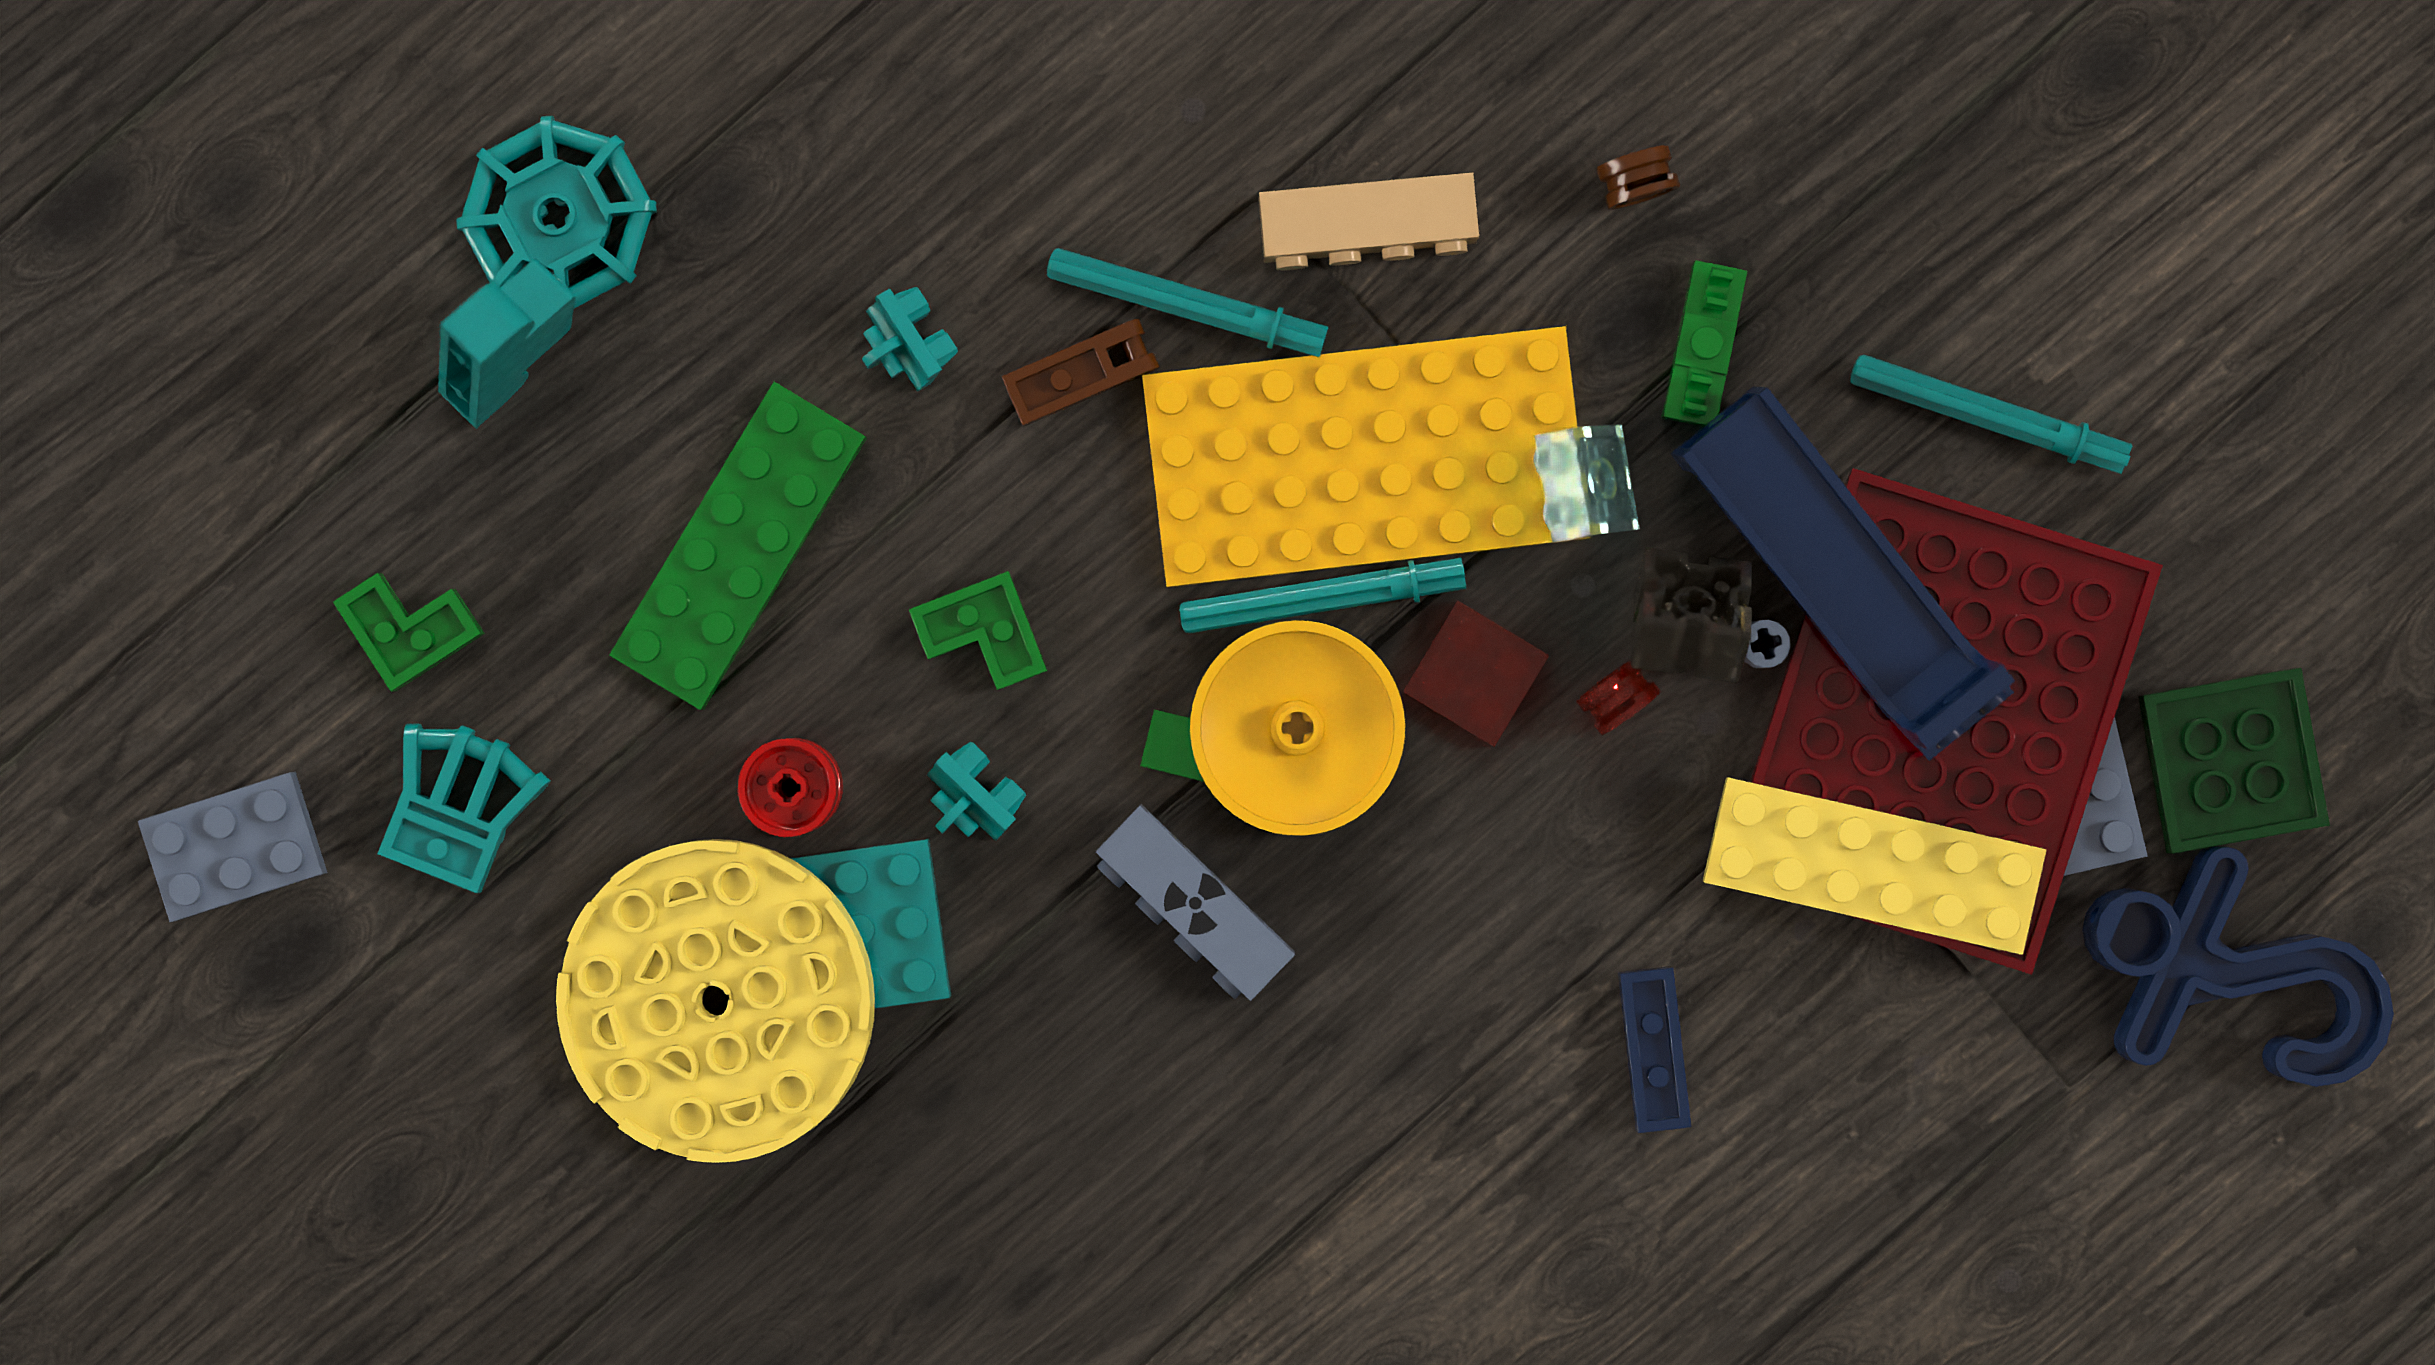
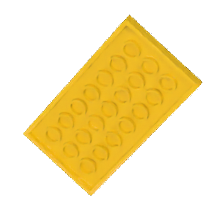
[1142,326,1590,587]

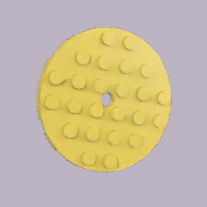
[556,839,875,1163]

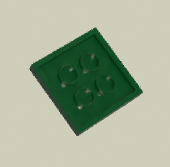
[2138,667,2330,854]

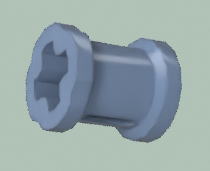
[1735,620,1790,668]

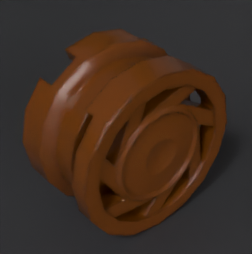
[1596,145,1680,210]

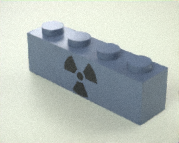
[1096,804,1295,1001]

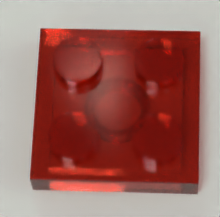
[1402,601,1549,747]

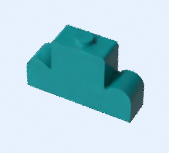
[438,258,575,429]

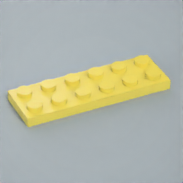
[1703,777,2047,955]

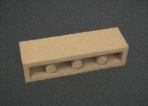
[1258,173,1479,270]

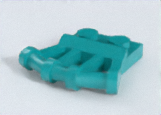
[377,724,551,893]

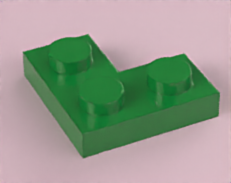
[909,571,1048,690]
[333,573,485,692]

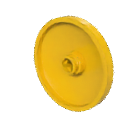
[1190,620,1405,836]

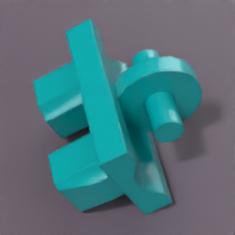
[862,287,958,391]
[927,742,1026,841]

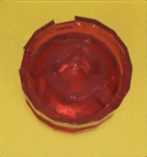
[1576,658,1661,736]

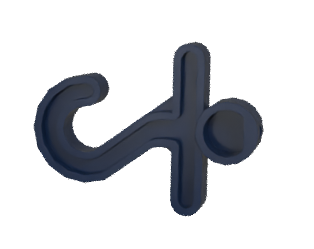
[2082,846,2394,1087]

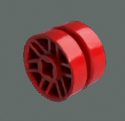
[738,738,843,837]

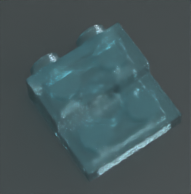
[1534,424,1639,542]

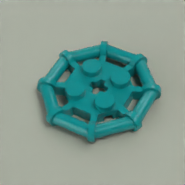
[456,115,657,308]

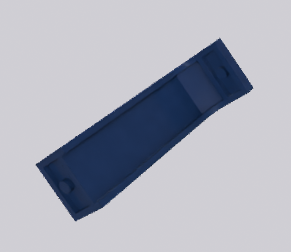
[1670,386,2015,761]

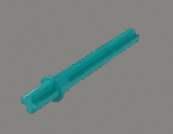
[1047,248,1328,357]
[1850,355,2133,474]
[1179,558,1466,633]

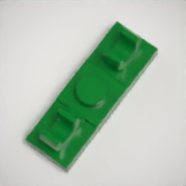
[1662,260,1747,427]

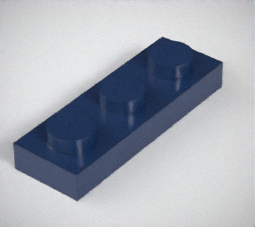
[1618,966,1691,1133]

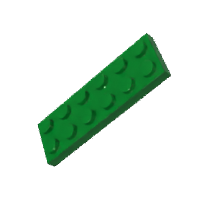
[609,381,867,710]

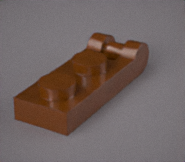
[1001,318,1160,427]

